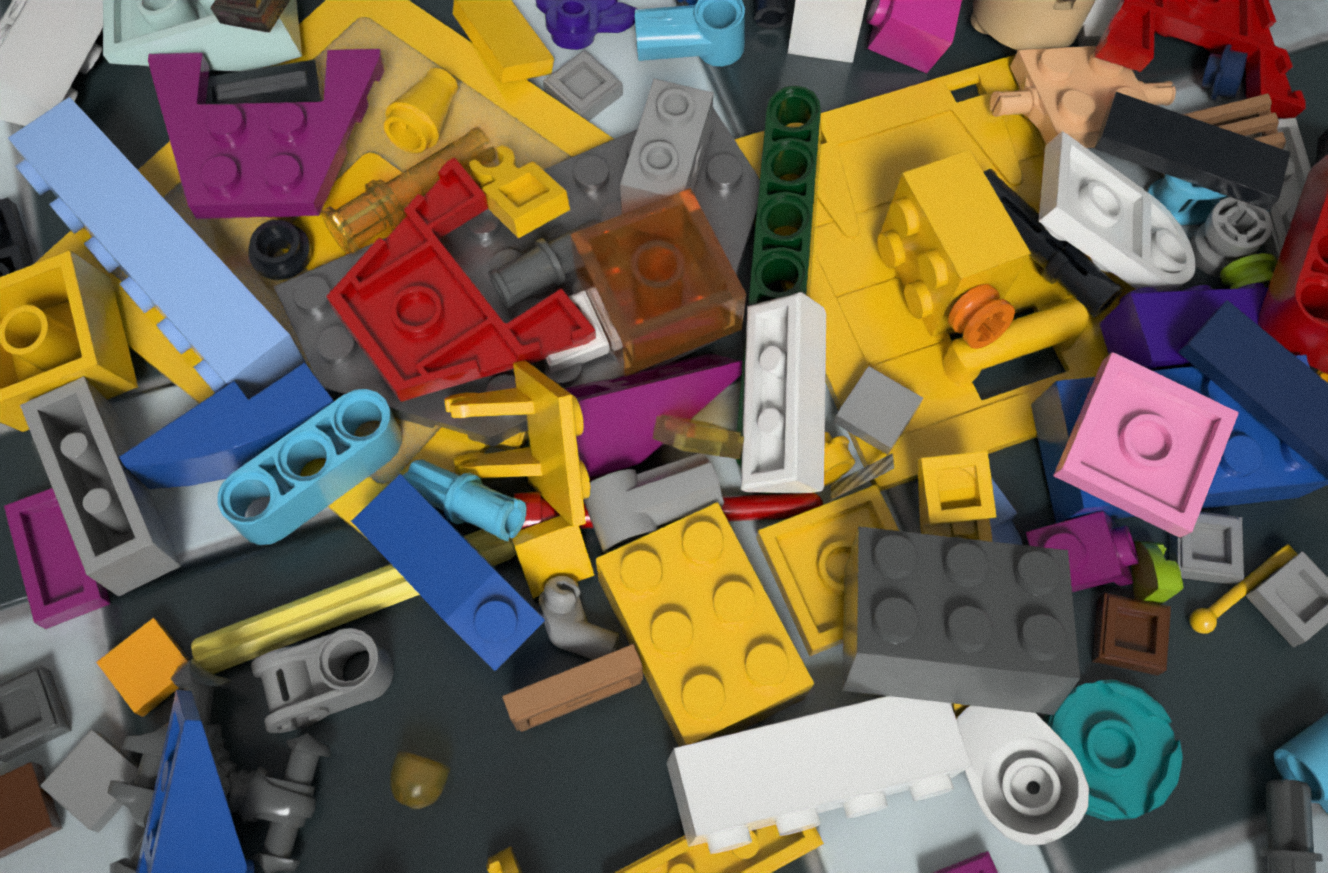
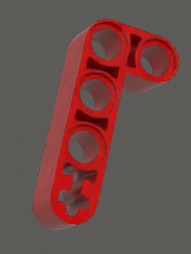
[1258,153,1328,375]

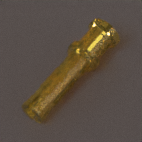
[321,126,497,255]

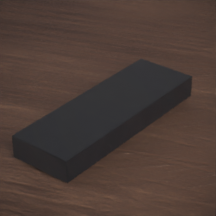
[1094,92,1290,210]

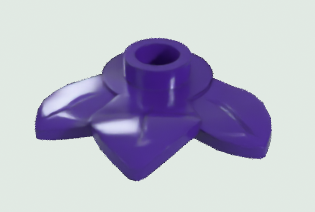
[536,0,638,50]

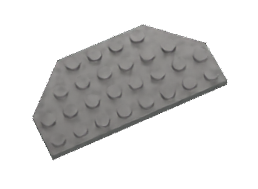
[274,108,760,446]

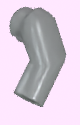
[539,576,620,660]

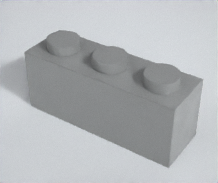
[20,376,181,596]

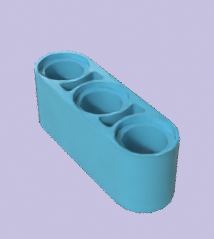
[218,389,402,545]

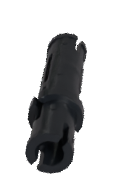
[984,169,1123,317]

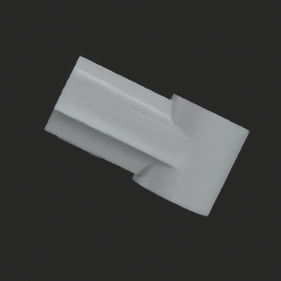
[583,452,724,554]

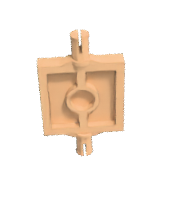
[990,46,1176,148]

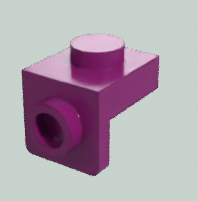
[1026,511,1139,592]

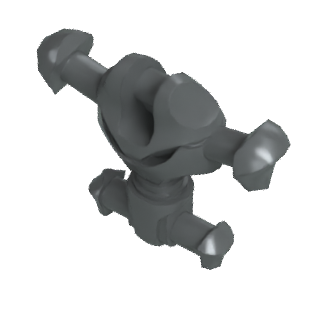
[107,658,331,873]

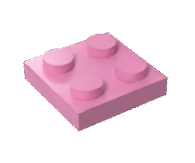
[1053,352,1239,538]

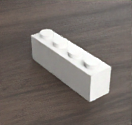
[667,696,972,854]

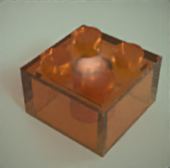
[570,188,746,377]

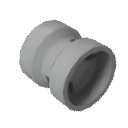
[1190,197,1273,277]

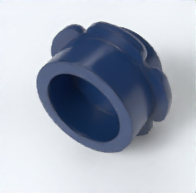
[1202,44,1248,101]

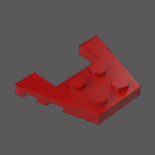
[1095,0,1306,119]
[326,157,596,402]

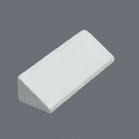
[741,292,826,493]

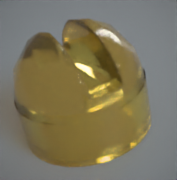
[390,751,451,809]

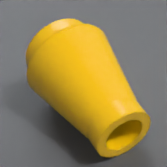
[384,68,458,154]

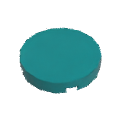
[1043,680,1183,821]

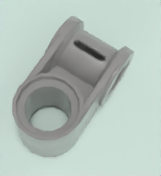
[251,628,394,733]

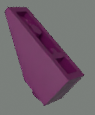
[564,353,743,482]

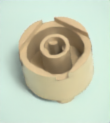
[970,0,1096,51]

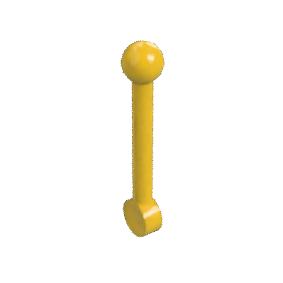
[1189,544,1297,634]

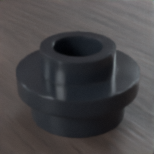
[248,220,312,280]

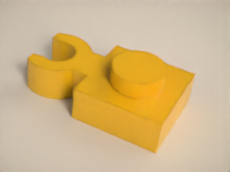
[469,145,570,239]

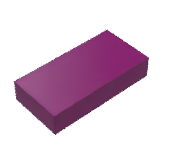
[4,488,111,629]

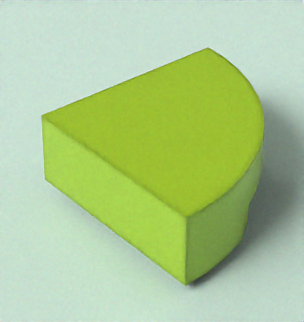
[1131,541,1184,604]

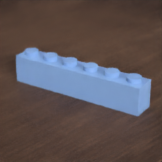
[8,97,305,400]

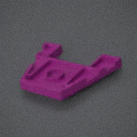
[148,49,385,219]

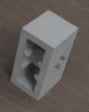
[620,79,714,235]

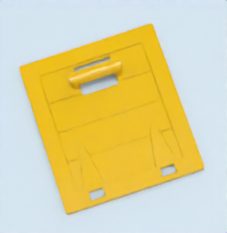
[734,54,1136,492]

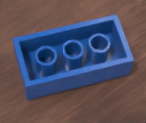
[1031,355,1328,524]

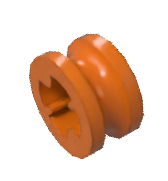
[948,284,1015,349]

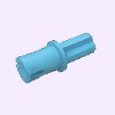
[403,459,527,541]

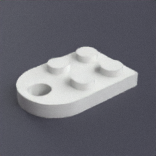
[1039,131,1196,292]

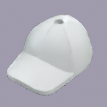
[957,705,1089,845]

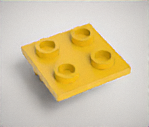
[444,360,590,527]

